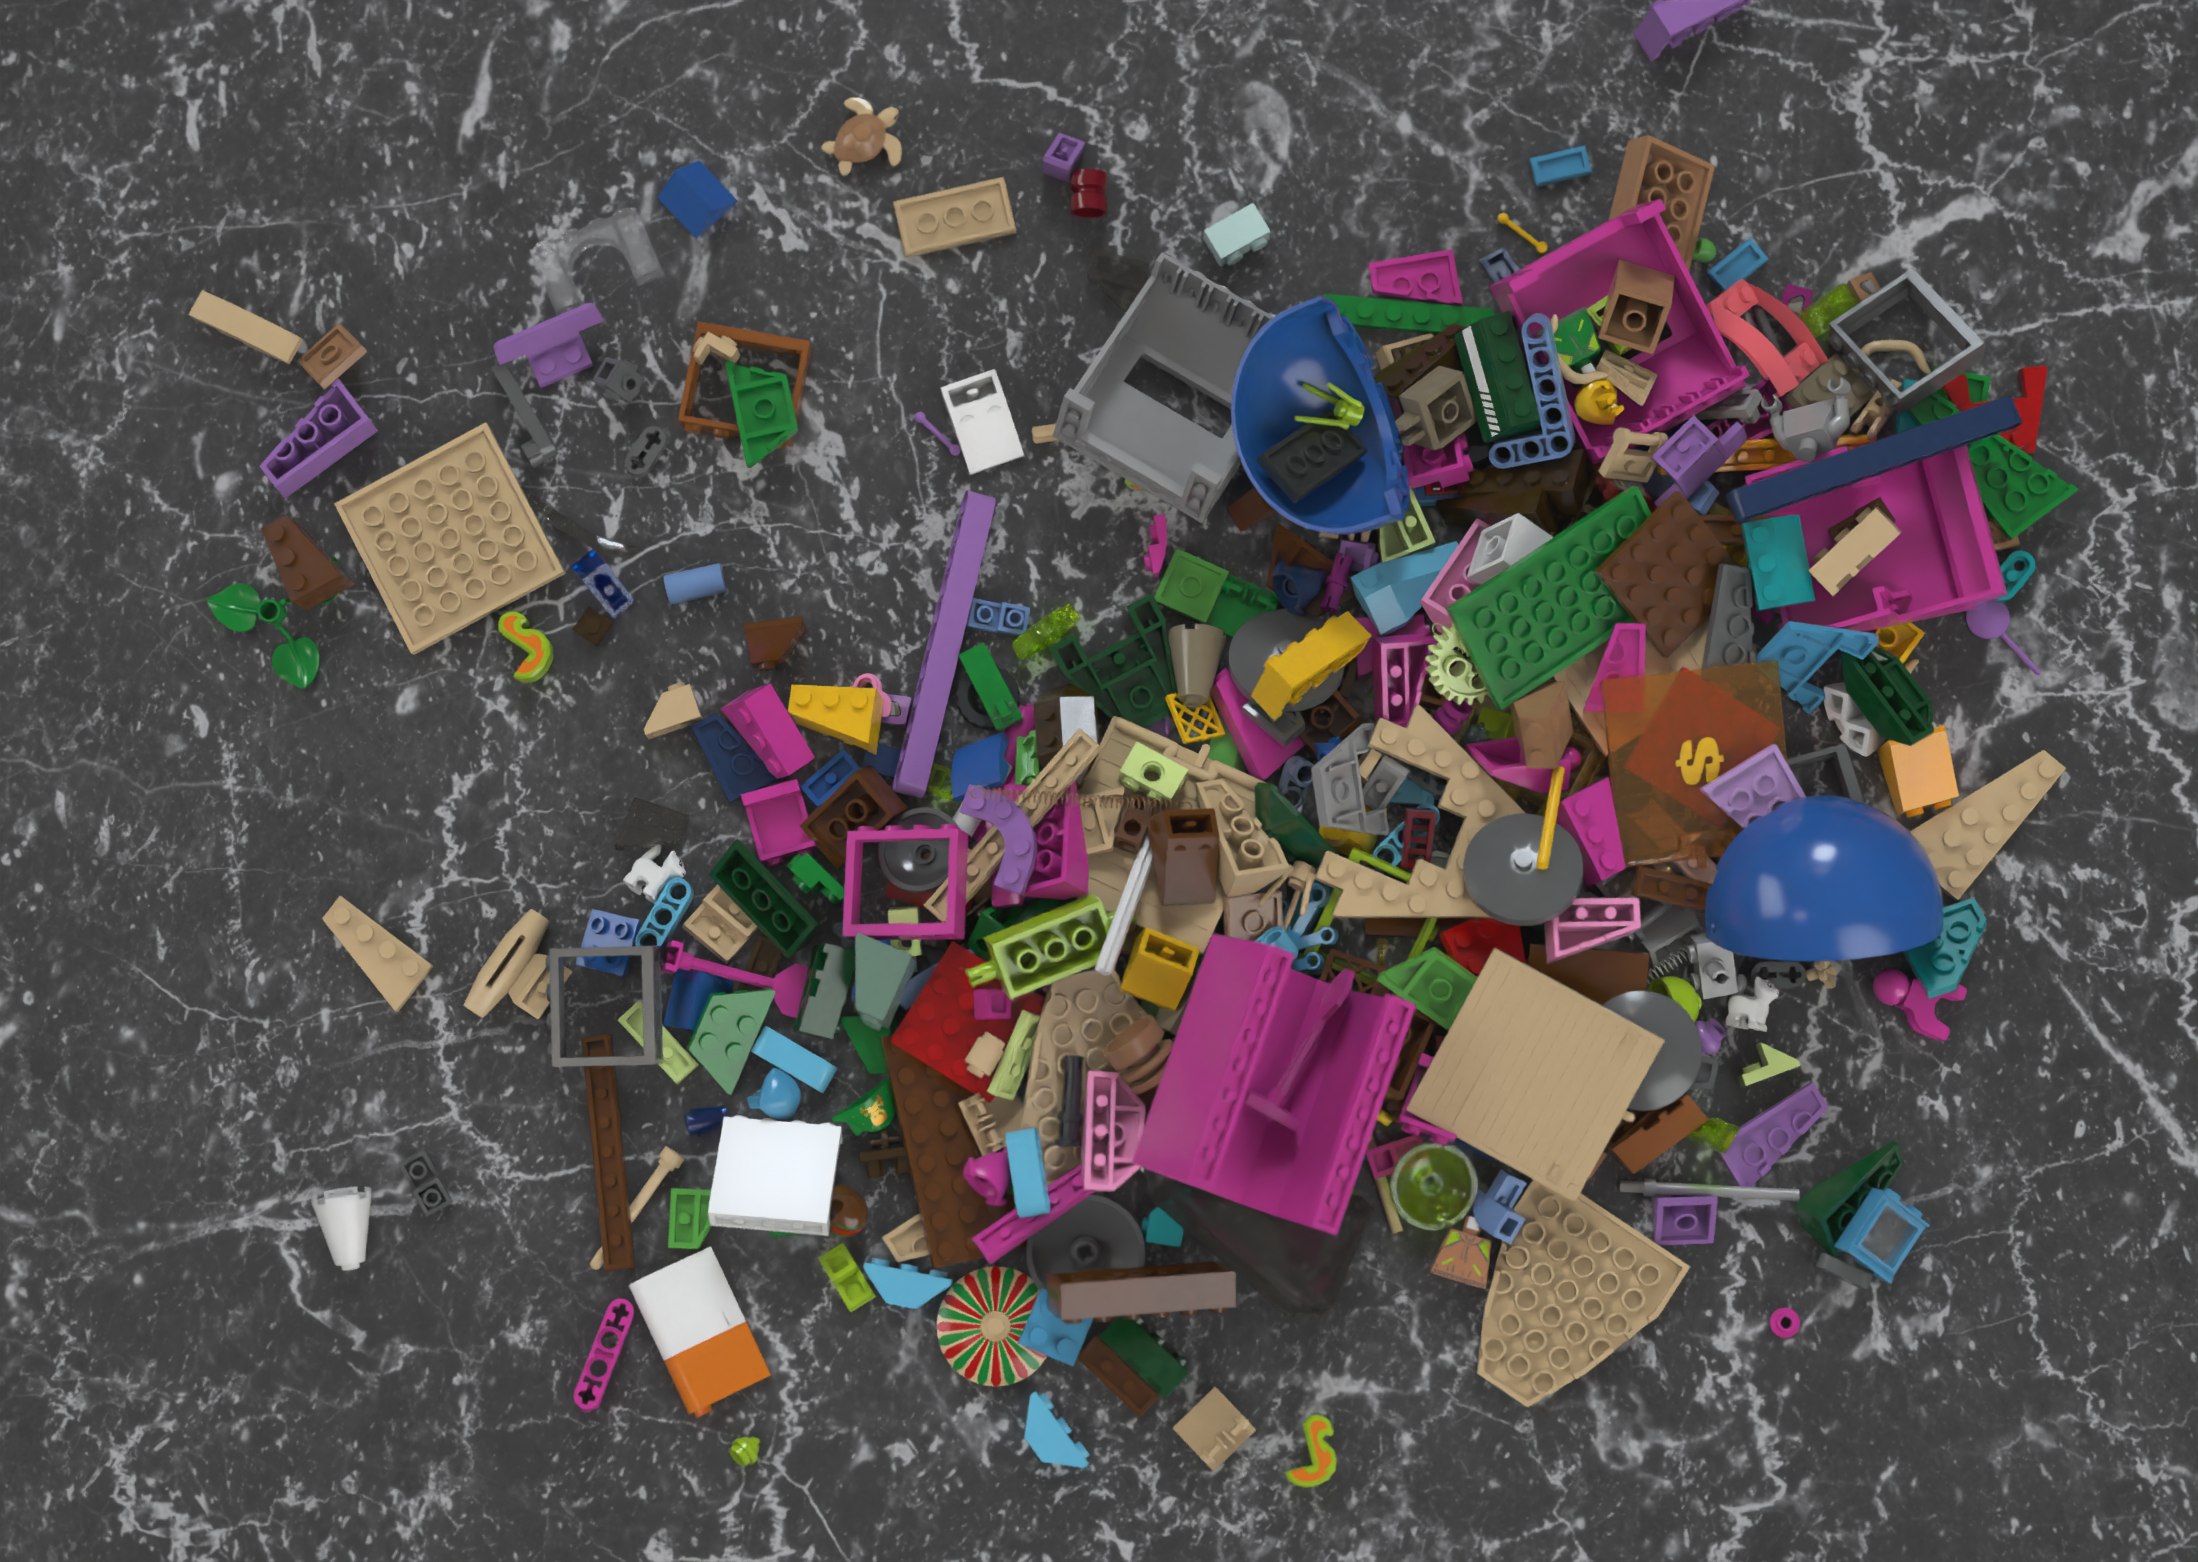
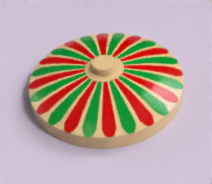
[937,1267,1047,1386]

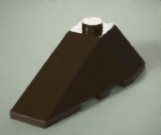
[1436,487,1563,533]

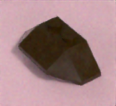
[1034,683,1100,790]

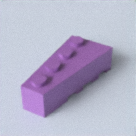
[1633,0,1752,61]
[260,378,378,499]

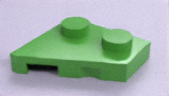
[668,1188,712,1249]

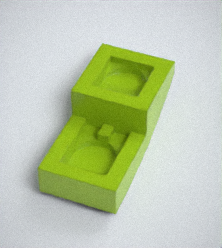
[818,1243,876,1312]

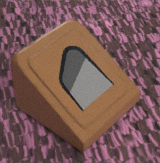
[1846,272,1881,305]

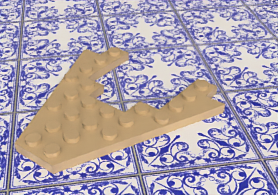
[1315,705,1526,918]

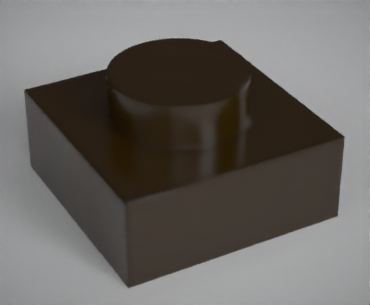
[572,606,614,647]

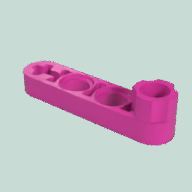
[574,1298,634,1413]

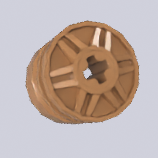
[1103,1015,1174,1094]

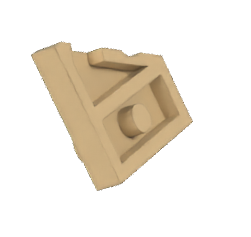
[1596,350,1658,406]
[1079,787,1124,857]

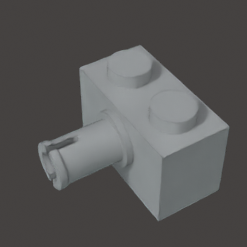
[1687,932,1738,999]

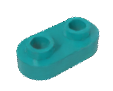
[1993,551,2035,602]

